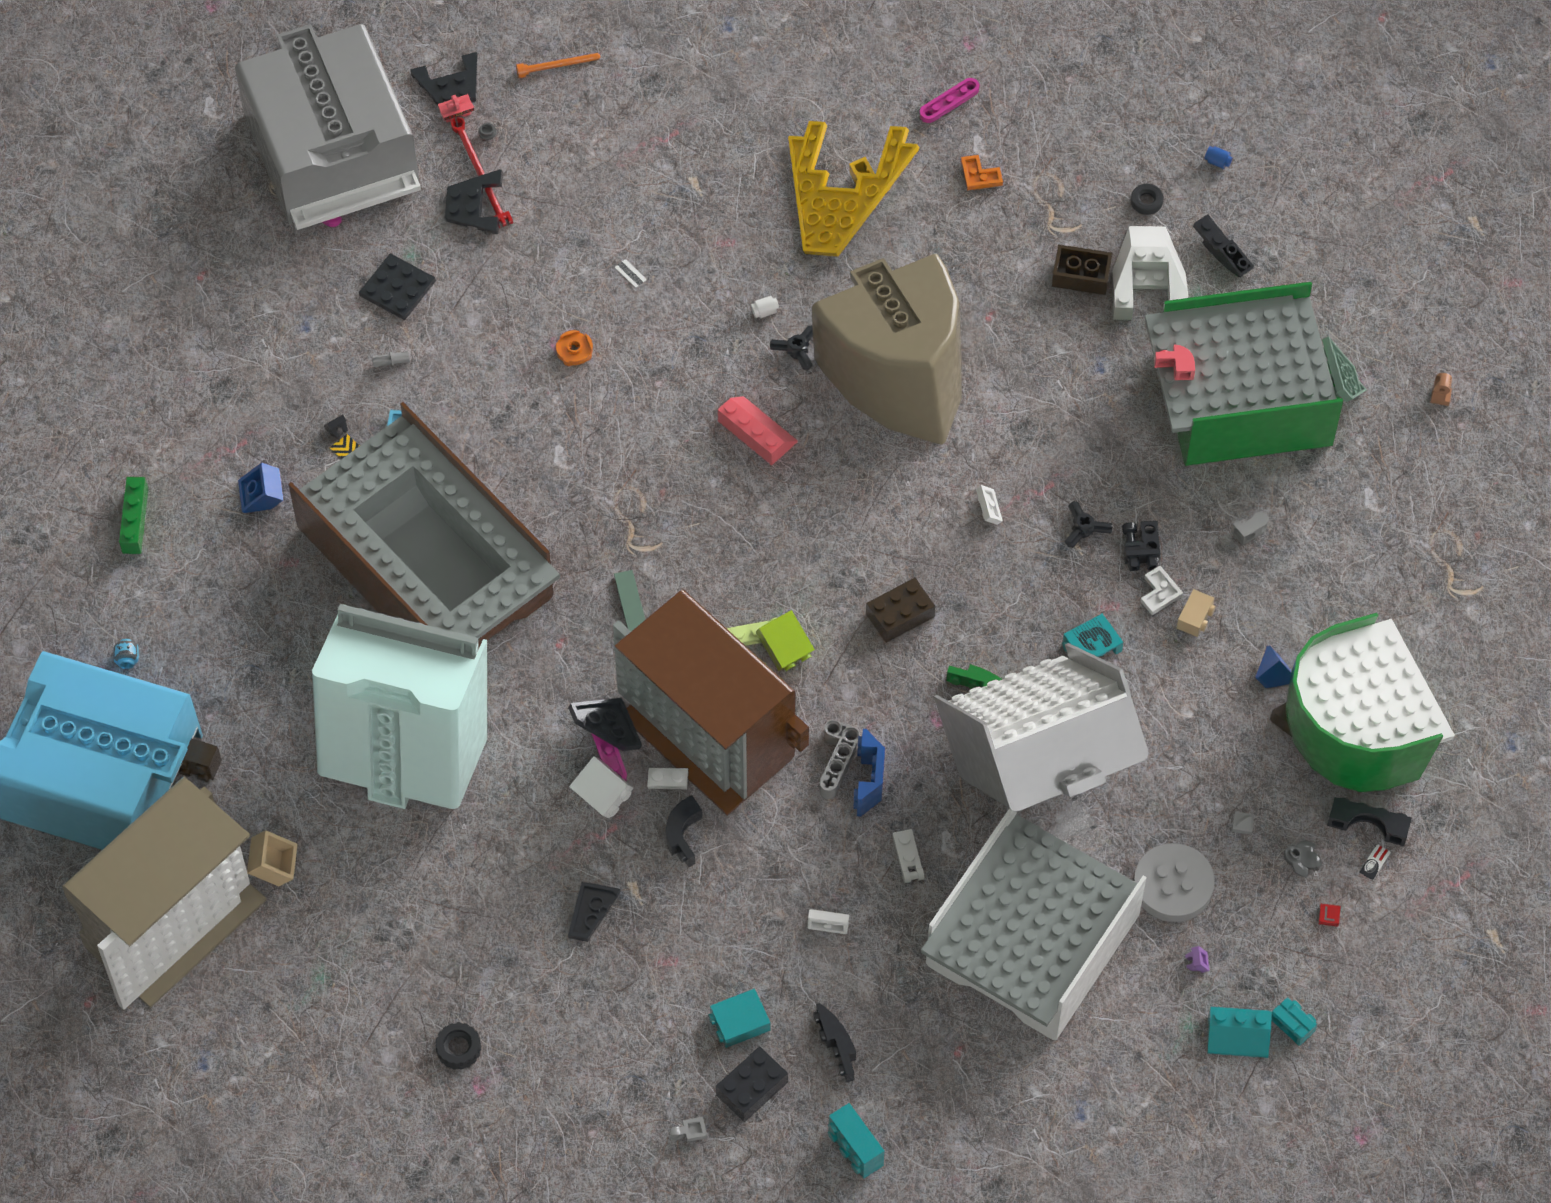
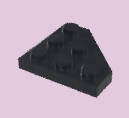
[568,697,642,751]

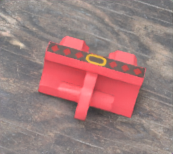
[438,94,475,123]

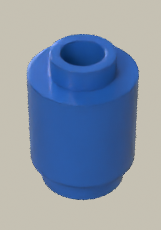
[1204,146,1233,169]

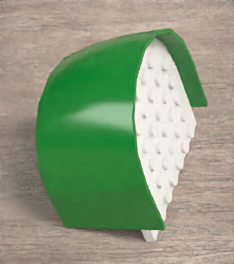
[1286,612,1455,792]

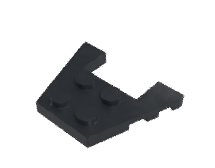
[410,52,478,106]
[445,169,503,234]

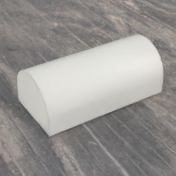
[808,909,850,934]

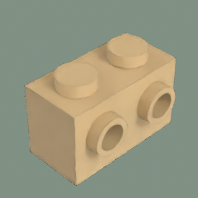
[1176,589,1216,637]

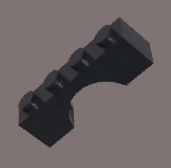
[1327,797,1412,846]

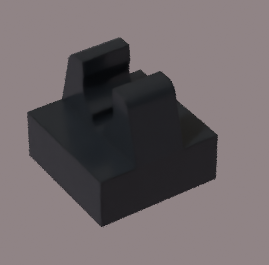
[324,415,348,438]

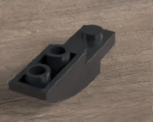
[1193,214,1254,277]
[813,1003,857,1083]

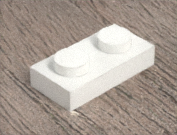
[976,485,1003,525]
[647,768,688,790]

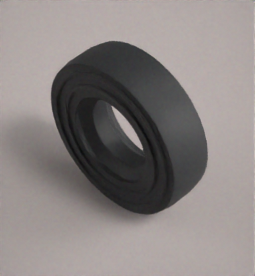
[1131,183,1164,215]

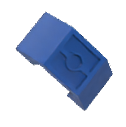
[853,729,885,817]

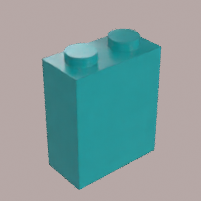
[708,988,771,1048]

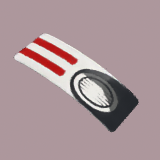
[1360,845,1391,880]

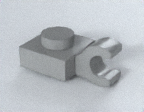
[670,1117,707,1142]

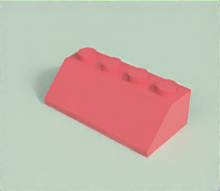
[718,396,798,465]

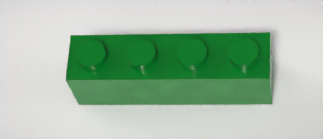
[119,477,148,554]

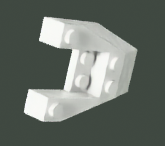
[1112,226,1188,320]

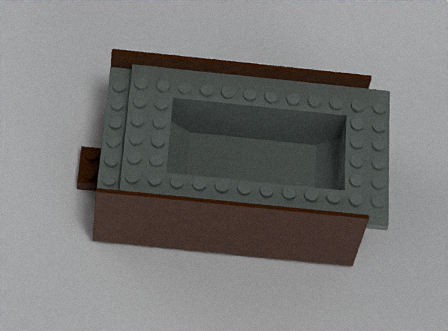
[288,402,560,648]

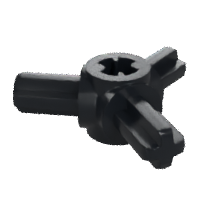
[770,325,813,370]
[1065,501,1113,548]

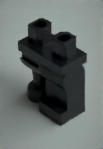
[1122,520,1160,572]

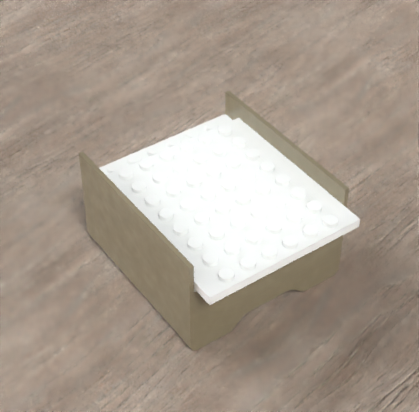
[62,777,267,1010]

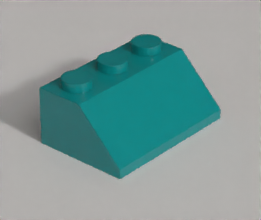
[1207,1006,1272,1058]

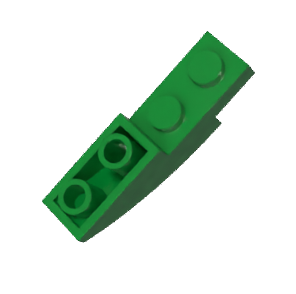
[946,664,1003,689]

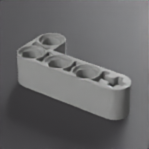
[819,720,860,800]

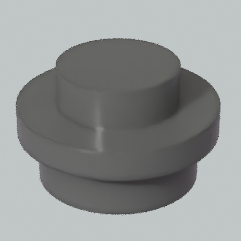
[478,123,496,140]

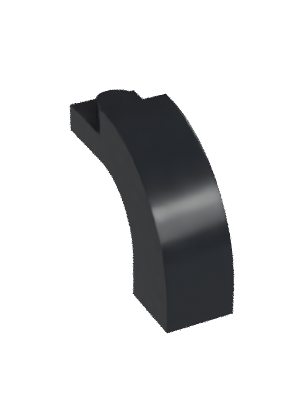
[666,795,702,867]

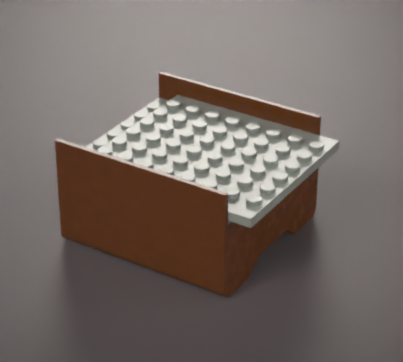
[613,589,809,816]

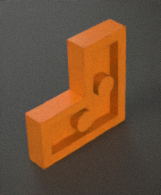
[961,155,1003,191]

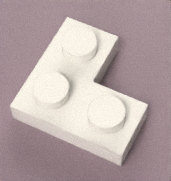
[1140,566,1183,615]

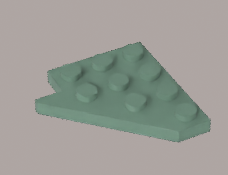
[1322,336,1367,402]

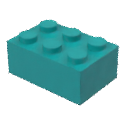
[827,1103,885,1179]

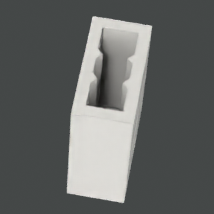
[569,756,633,818]

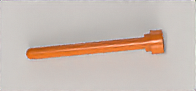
[516,53,601,78]

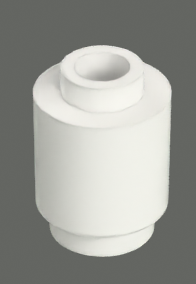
[751,296,779,319]

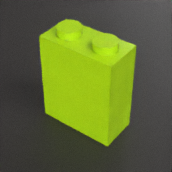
[756,610,815,671]

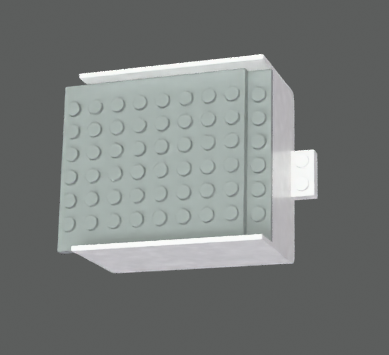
[921,809,1147,1040]

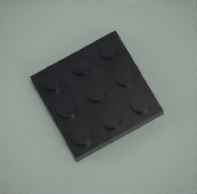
[359,253,436,320]

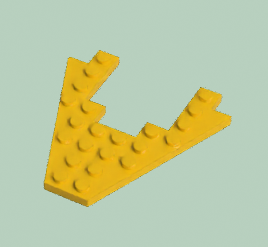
[788,121,920,257]

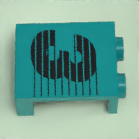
[1062,613,1124,657]

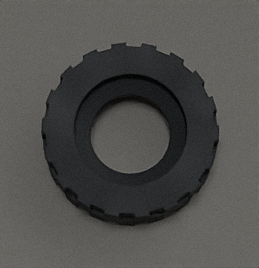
[435,1022,481,1070]

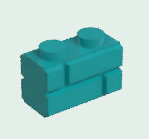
[1271,997,1318,1046]

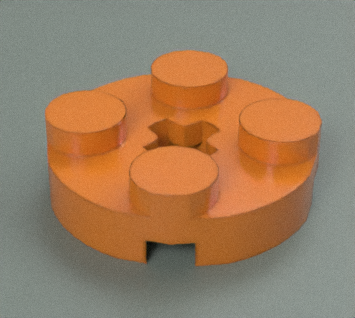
[556,330,593,366]

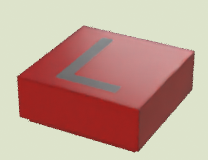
[1318,903,1341,927]

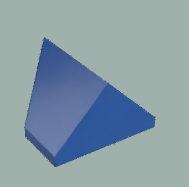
[1255,645,1292,688]

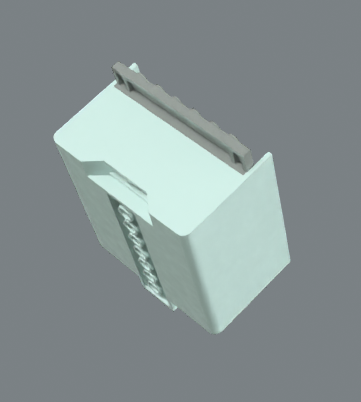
[312,604,487,809]

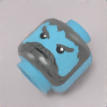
[113,639,139,669]

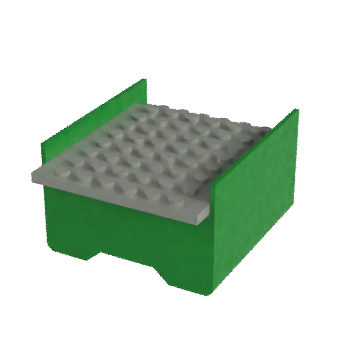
[1145,281,1343,466]

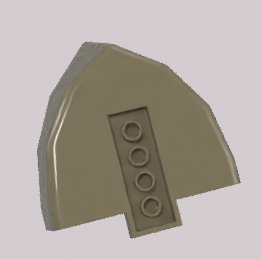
[812,254,962,444]

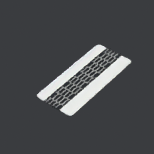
[615,259,646,287]

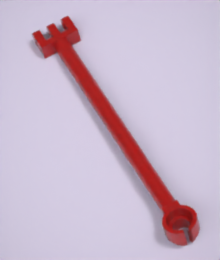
[451,117,514,228]

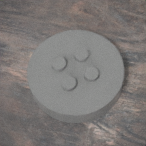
[1134,843,1215,922]

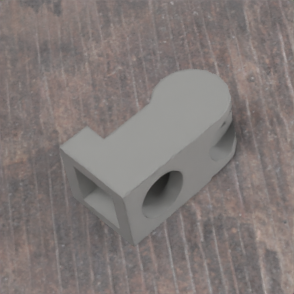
[1231,512,1269,546]

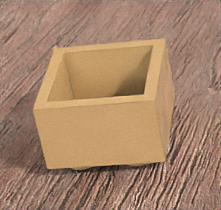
[247,830,297,886]

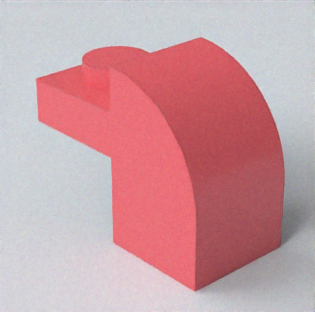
[1154,345,1195,380]

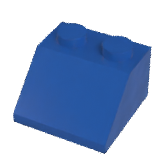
[238,463,283,513]

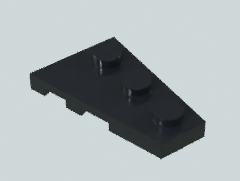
[568,882,621,942]

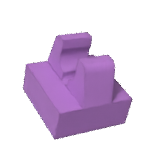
[1185,946,1210,973]

